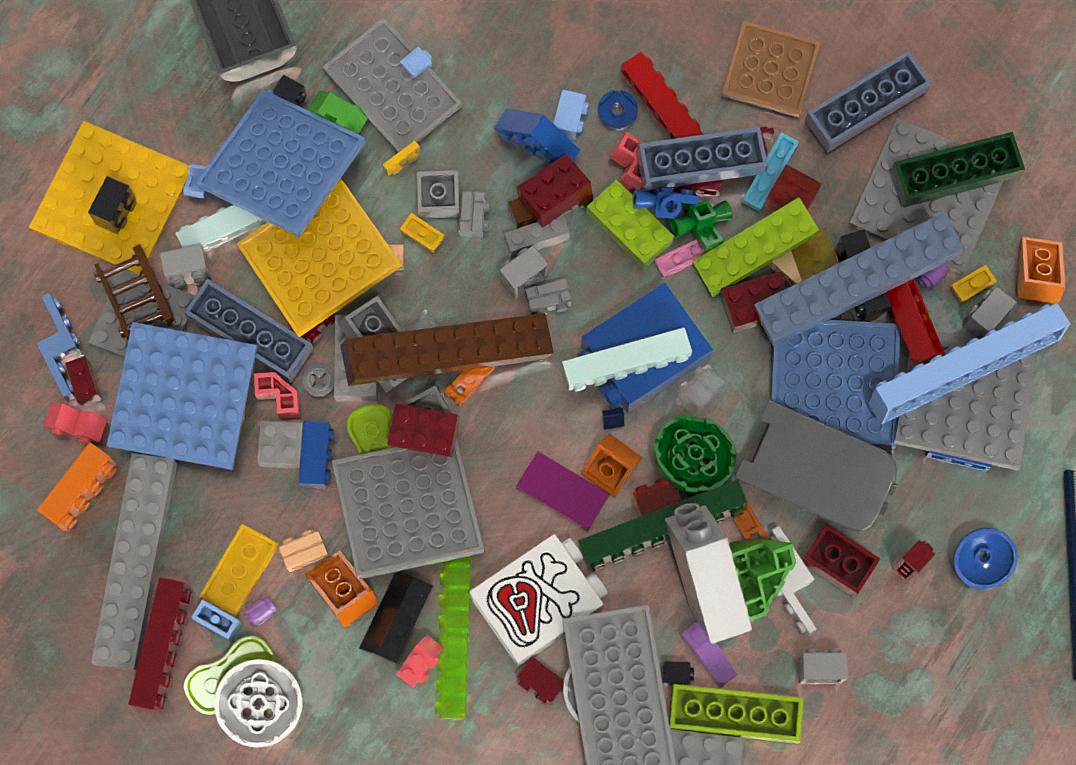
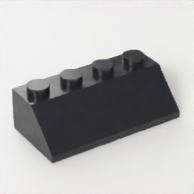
[359,572,434,666]

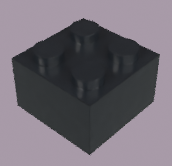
[88,176,136,234]

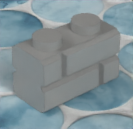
[458,191,490,238]
[525,278,572,315]

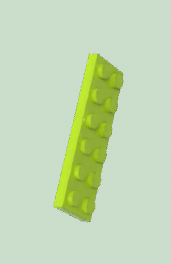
[692,198,821,297]

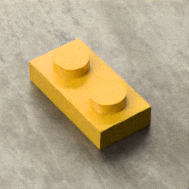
[382,140,420,177]
[400,213,445,253]
[950,265,997,304]

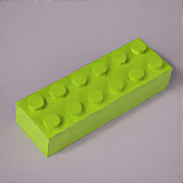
[669,684,804,744]

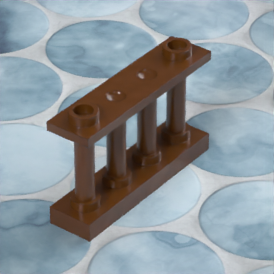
[94,245,176,341]

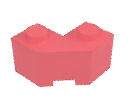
[609,132,642,194]
[254,372,300,418]
[43,403,107,444]

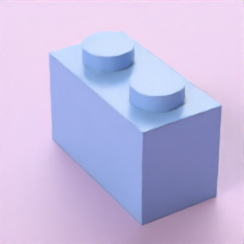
[553,89,589,139]
[191,599,242,642]

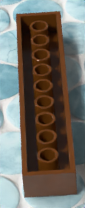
[340,313,554,386]

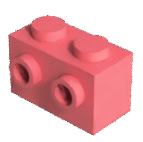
[396,635,444,688]

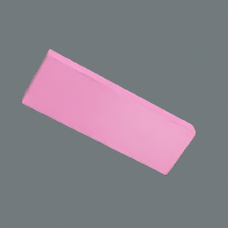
[654,239,714,279]

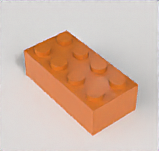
[37,442,117,532]

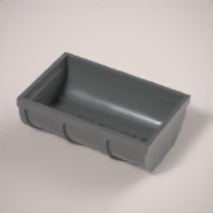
[190,0,297,81]

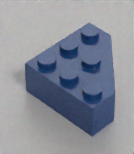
[494,108,580,165]

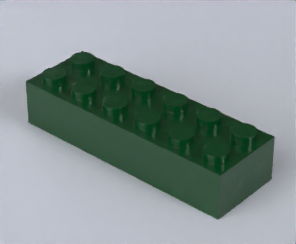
[891,132,1025,208]

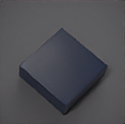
[602,408,625,429]

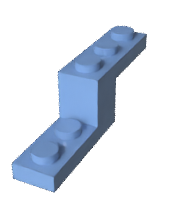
[37,293,80,402]

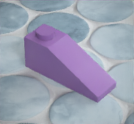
[681,622,737,688]

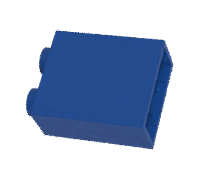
[577,283,713,414]

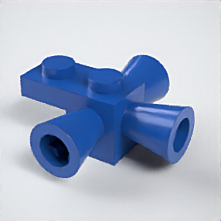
[633,187,699,219]

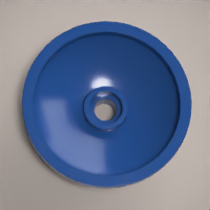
[953,528,1018,589]

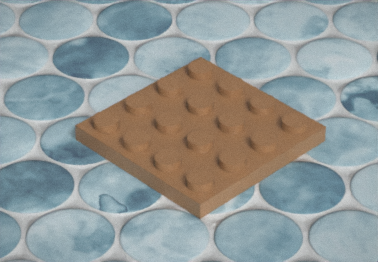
[721,21,821,117]

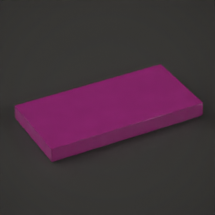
[516,452,610,531]

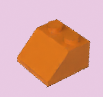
[581,434,643,498]

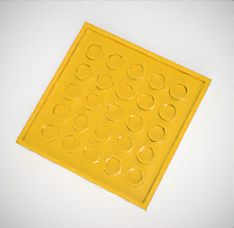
[29,121,189,275]
[237,178,402,337]

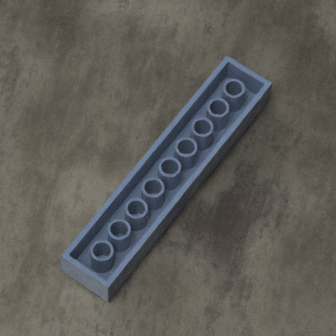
[754,212,964,347]

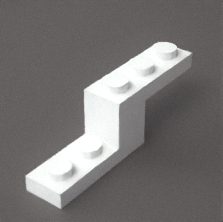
[770,526,817,636]

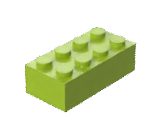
[586,180,674,271]

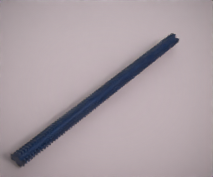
[1063,470,1076,681]

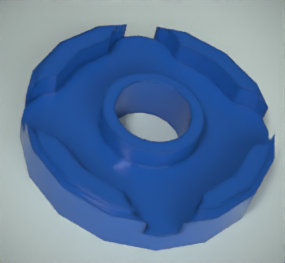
[598,90,638,130]

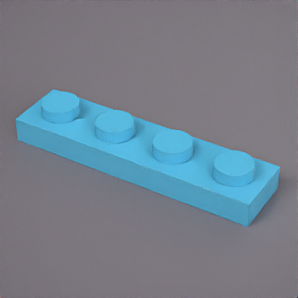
[742,132,799,212]

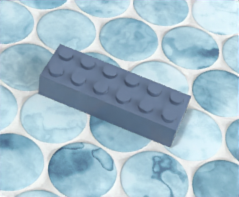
[805,50,932,153]
[636,127,768,191]
[184,279,314,383]

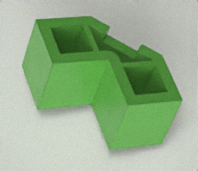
[307,91,368,134]

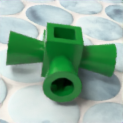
[669,189,732,251]

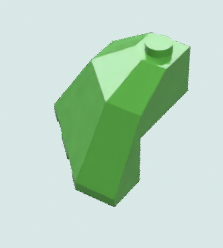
[729,539,796,621]

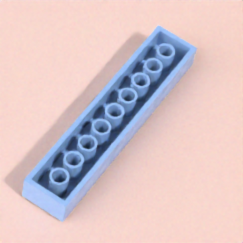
[868,303,1071,425]

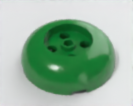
[653,415,737,495]

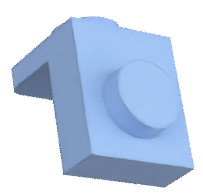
[400,47,432,79]
[183,164,207,199]

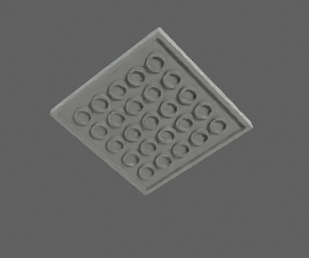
[849,117,1003,274]
[894,332,1037,471]
[332,437,484,580]

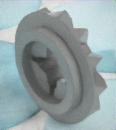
[302,364,334,397]

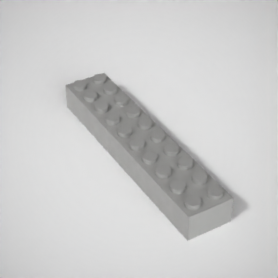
[91,453,178,672]

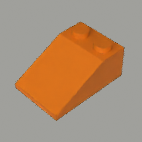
[1017,236,1066,304]
[305,550,379,628]

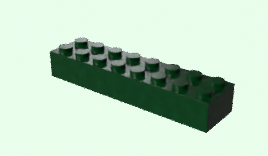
[578,479,748,571]

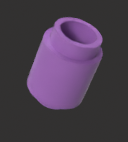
[918,264,948,289]
[244,596,277,627]

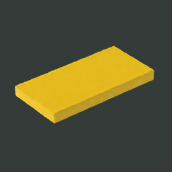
[199,523,279,618]

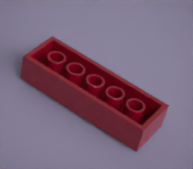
[128,577,193,714]

